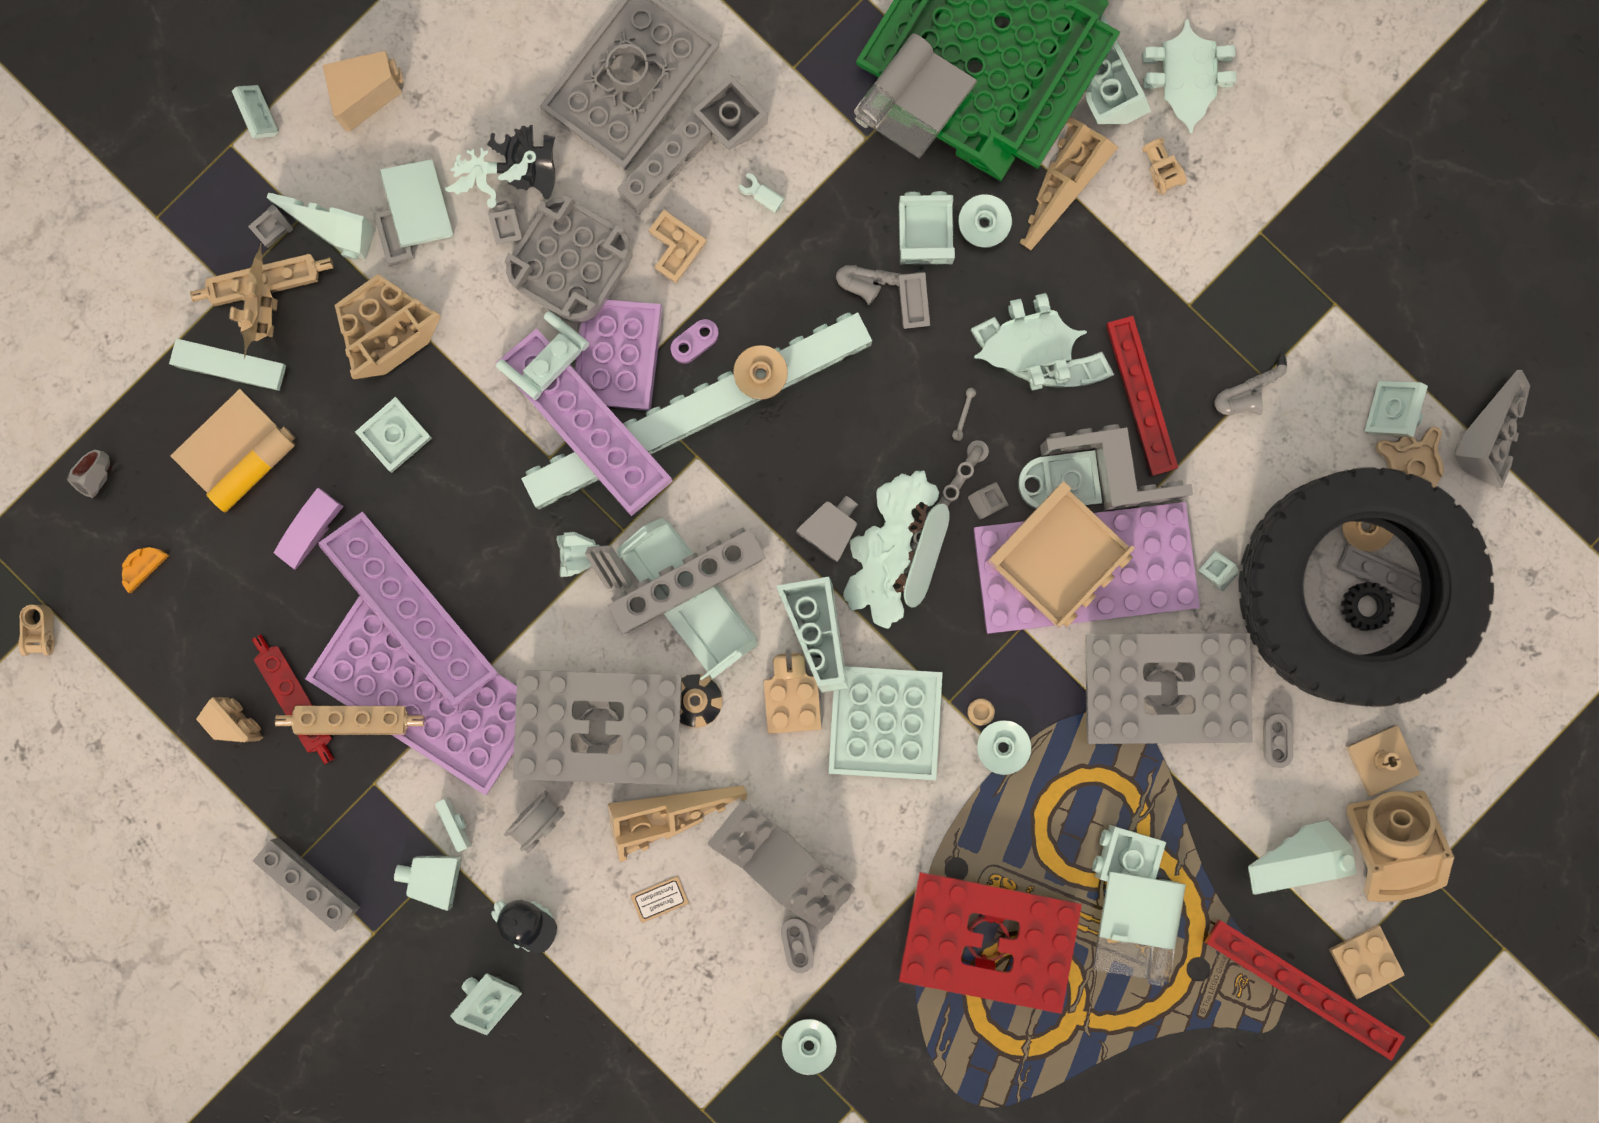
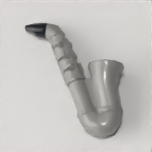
[836,265,925,306]
[1214,352,1287,415]

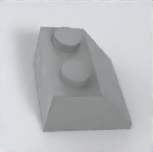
[692,75,768,150]

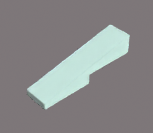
[169,338,286,391]

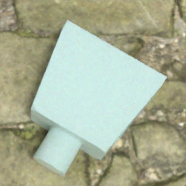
[394,856,462,910]

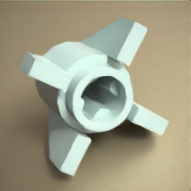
[557,532,599,577]

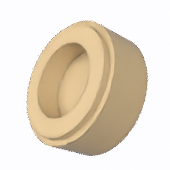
[967,699,995,726]

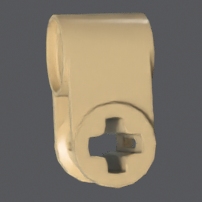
[18,605,55,656]

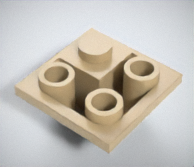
[196,697,263,742]

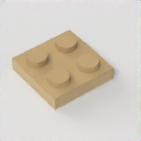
[1329,925,1405,1000]

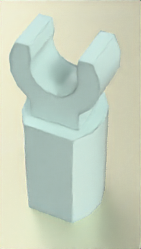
[738,173,785,213]

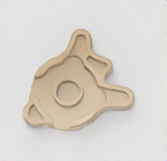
[1375,427,1444,487]

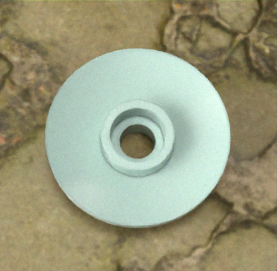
[959,195,1012,247]
[977,721,1031,775]
[782,1019,836,1075]

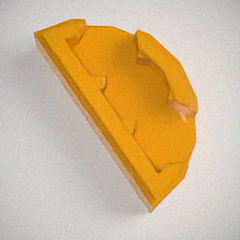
[122,547,169,593]

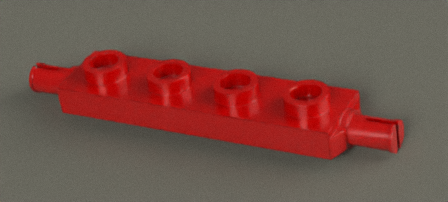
[252,634,334,765]

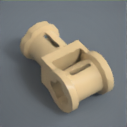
[1142,138,1187,195]

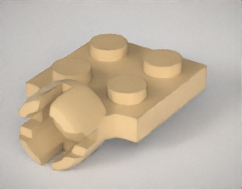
[764,653,821,734]

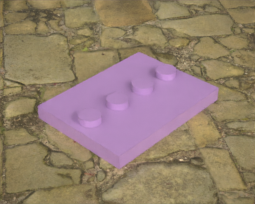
[575,300,663,411]

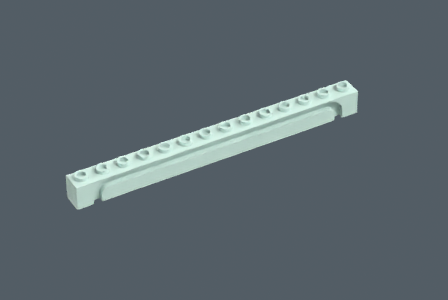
[521,312,872,509]

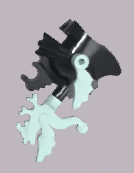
[445,125,555,208]

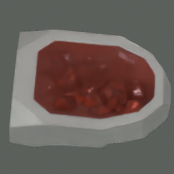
[67,450,110,498]

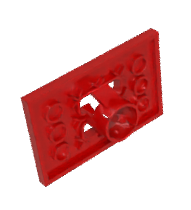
[899,871,1082,1014]

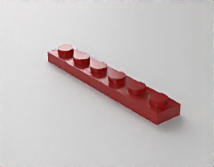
[1106,316,1178,477]

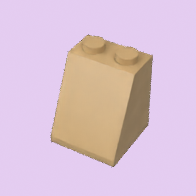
[323,51,404,132]

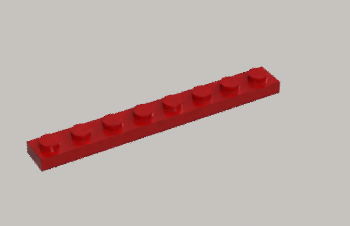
[1204,919,1405,1061]

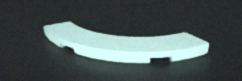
[971,317,1114,387]

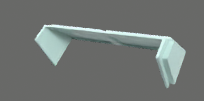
[616,517,759,681]

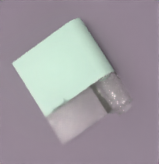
[1093,871,1186,986]

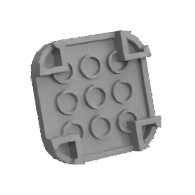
[505,195,633,323]

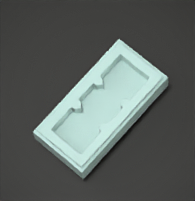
[232,85,279,139]
[435,798,471,852]

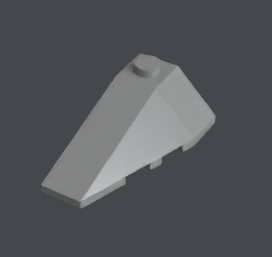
[1455,370,1530,488]

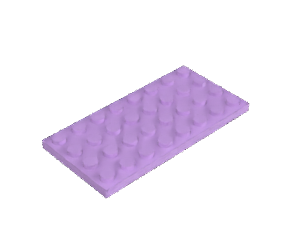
[973,502,1200,634]
[305,596,517,795]

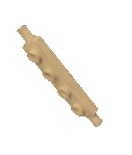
[190,254,334,306]
[275,706,425,735]

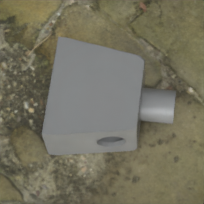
[796,496,858,563]

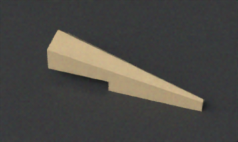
[1020,117,1119,250]
[608,785,747,862]

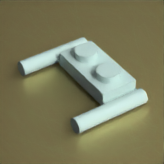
[496,311,589,400]

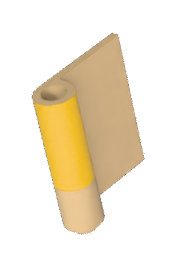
[171,389,295,513]

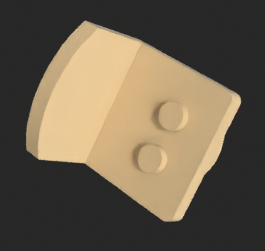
[1346,791,1454,902]

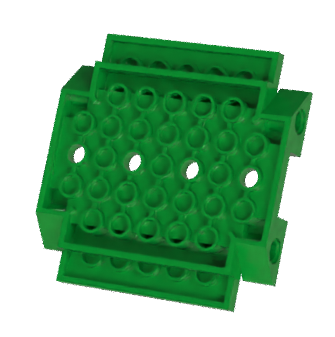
[856,0,1120,181]

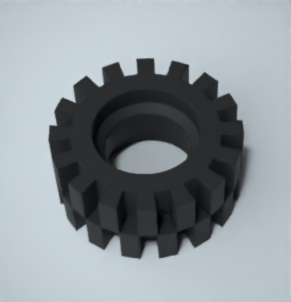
[1341,582,1395,631]

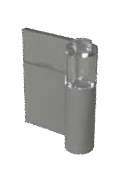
[854,33,977,159]

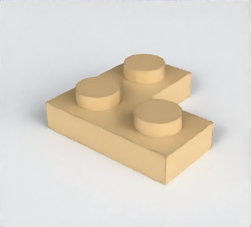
[648,210,707,284]

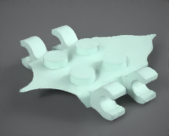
[1143,19,1236,133]
[974,293,1087,390]

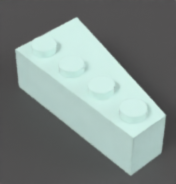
[776,577,848,692]

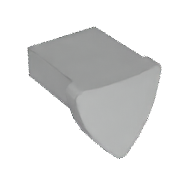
[248,205,293,248]

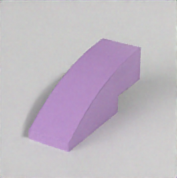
[274,488,344,570]

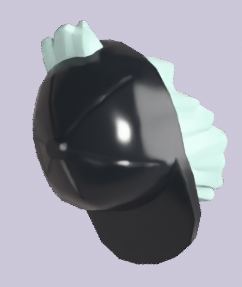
[491,900,557,953]

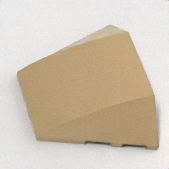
[335,274,441,379]

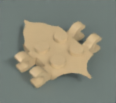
[229,243,278,359]

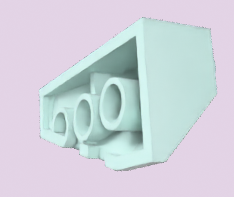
[1086,15,1151,124]
[267,193,376,260]
[1248,820,1357,894]

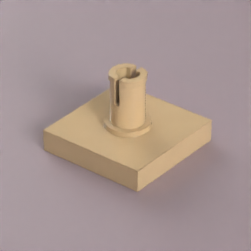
[1346,725,1420,796]

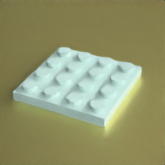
[828,666,942,780]

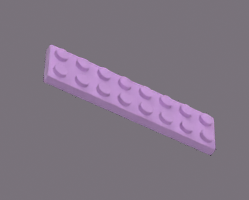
[496,328,673,516]
[319,512,497,708]

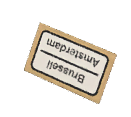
[631,876,689,923]

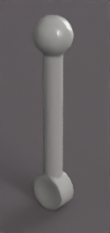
[952,388,976,441]

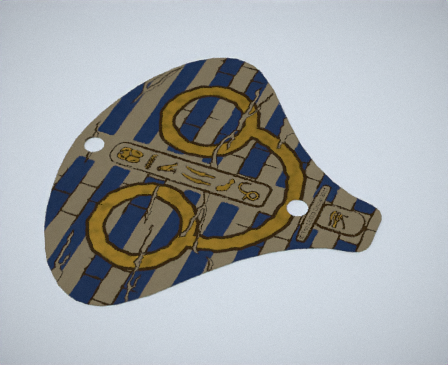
[915,713,1288,1108]

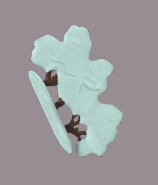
[843,471,949,629]

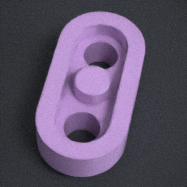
[671,319,719,364]

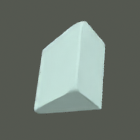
[1198,550,1239,591]

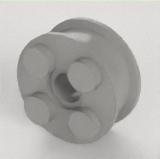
[504,791,565,853]

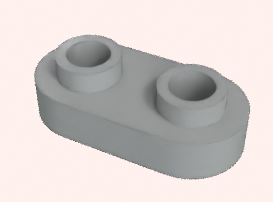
[1263,714,1293,768]
[781,917,814,973]

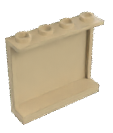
[987,481,1135,628]

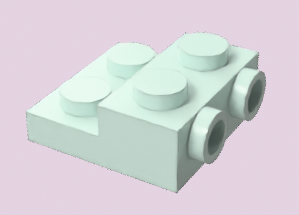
[1092,825,1166,881]

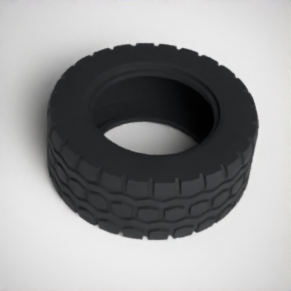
[1238,467,1494,707]

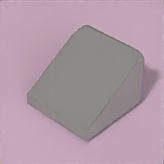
[968,482,1008,520]

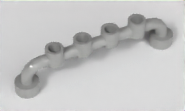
[904,440,989,573]

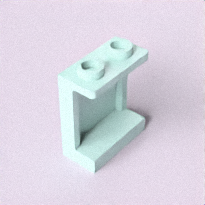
[899,191,955,265]

